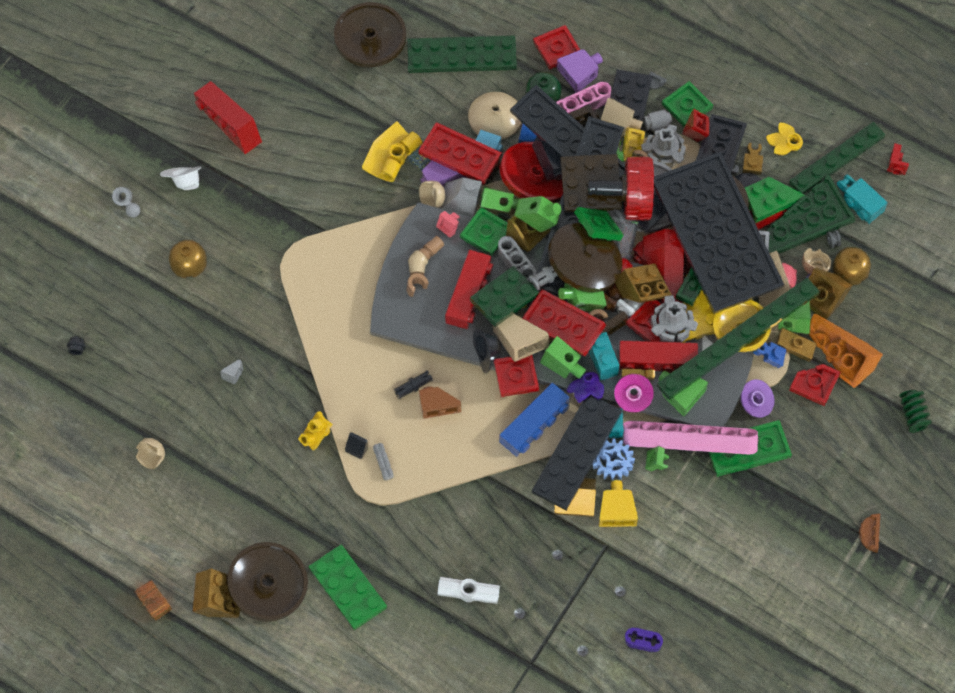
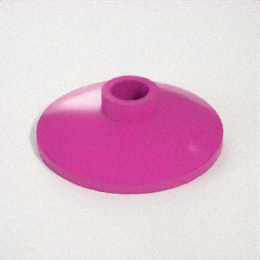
[614,374,654,412]

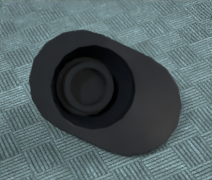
[473,329,501,374]

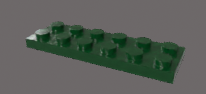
[407,35,517,73]

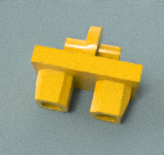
[298,411,333,450]

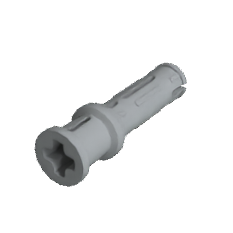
[528,266,558,291]

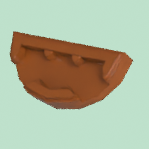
[859,514,880,553]

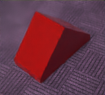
[682,109,709,142]

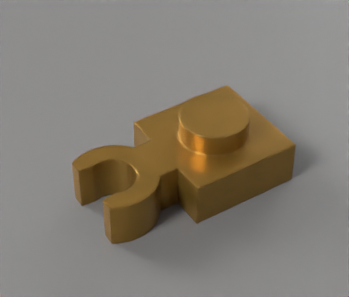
[742,143,763,175]
[621,369,655,380]

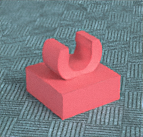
[436,211,460,238]

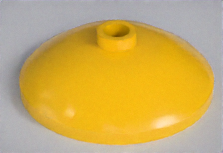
[713,300,771,352]

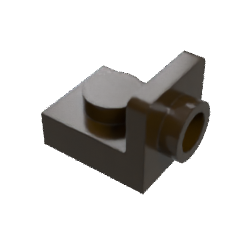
[570,105,599,125]

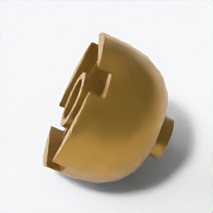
[169,240,207,278]
[832,247,871,285]

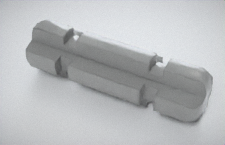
[373,443,394,480]

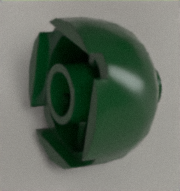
[525,72,561,102]

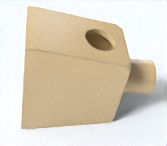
[601,97,643,136]

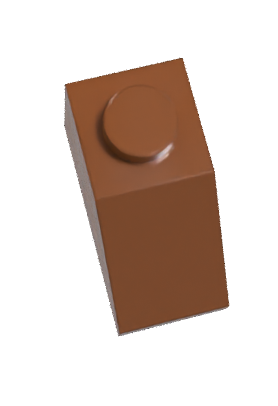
[419,386,461,419]

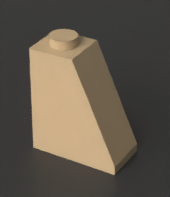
[493,314,549,362]

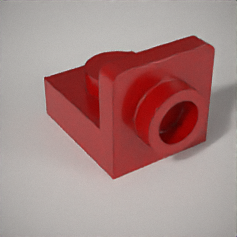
[887,143,909,175]

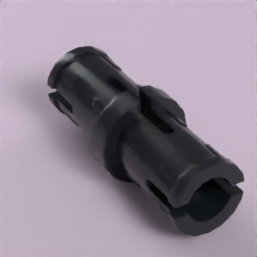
[394,370,433,400]

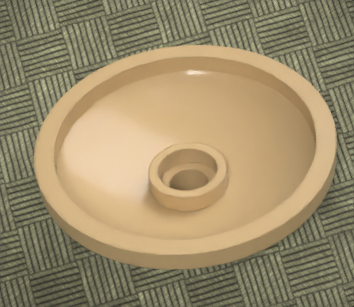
[468,92,522,140]

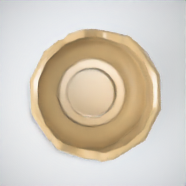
[419,181,446,208]
[802,248,831,274]
[136,438,165,469]

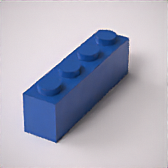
[499,382,570,457]

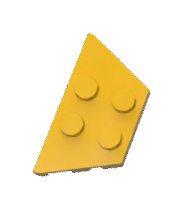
[680,275,715,343]

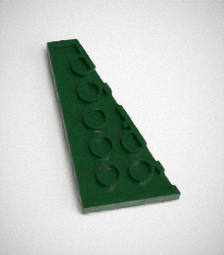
[766,174,856,254]

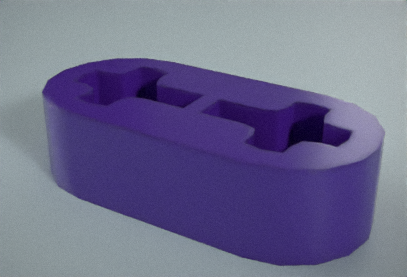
[625,628,663,652]

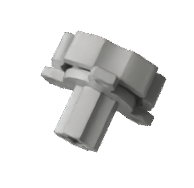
[641,124,686,168]
[651,296,698,343]

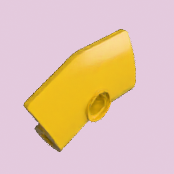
[362,121,422,182]

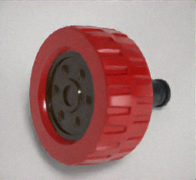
[588,157,654,220]

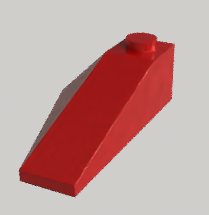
[643,229,684,304]

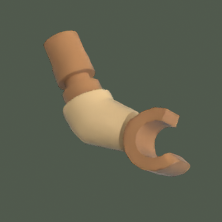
[406,236,444,297]

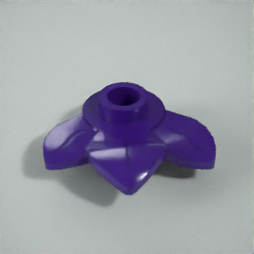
[567,372,604,403]

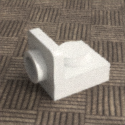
[616,298,645,319]

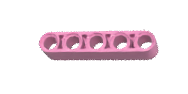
[556,82,611,114]

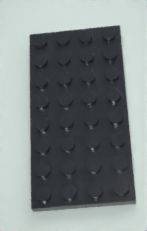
[654,152,785,314]

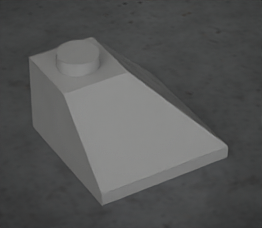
[440,178,482,218]

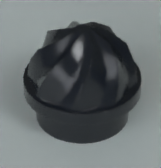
[67,336,86,355]

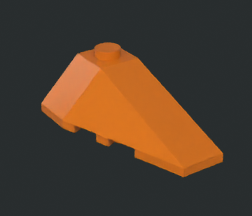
[809,314,883,388]

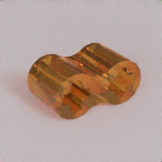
[134,580,172,621]

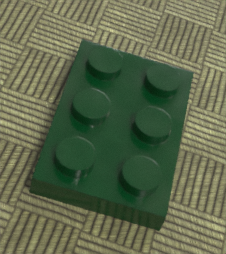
[470,266,539,327]

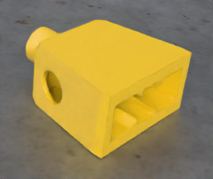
[599,480,638,527]

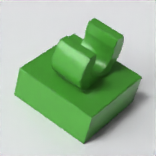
[645,446,669,471]

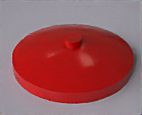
[500,142,563,203]

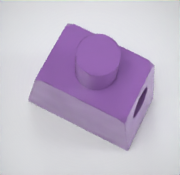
[557,49,603,93]

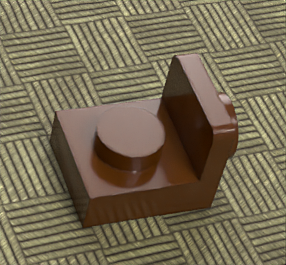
[603,284,624,313]

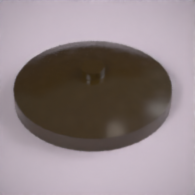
[334,2,406,67]
[548,223,622,293]
[227,542,308,622]

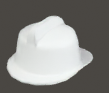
[160,166,201,190]

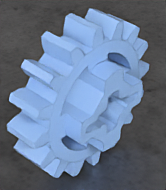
[593,439,635,481]

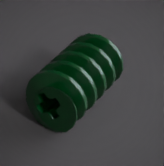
[899,390,932,433]

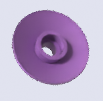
[740,379,774,418]

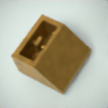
[615,264,671,303]
[193,568,240,618]

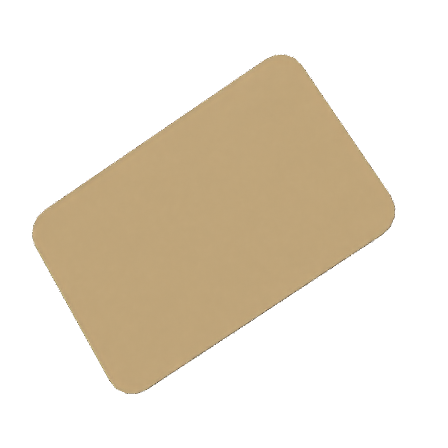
[280,134,790,506]

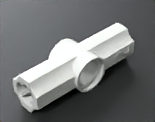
[438,577,500,604]

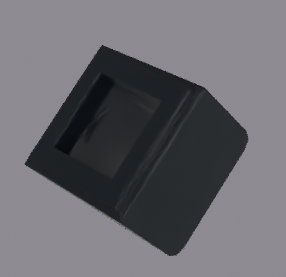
[345,432,368,459]

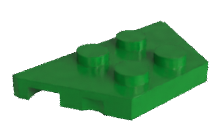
[745,177,805,223]

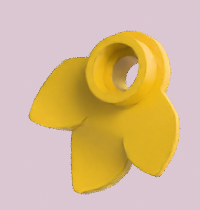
[766,123,803,155]

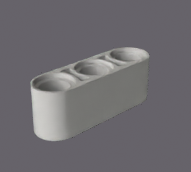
[498,236,536,281]

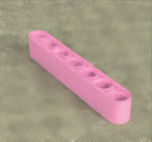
[623,421,758,454]

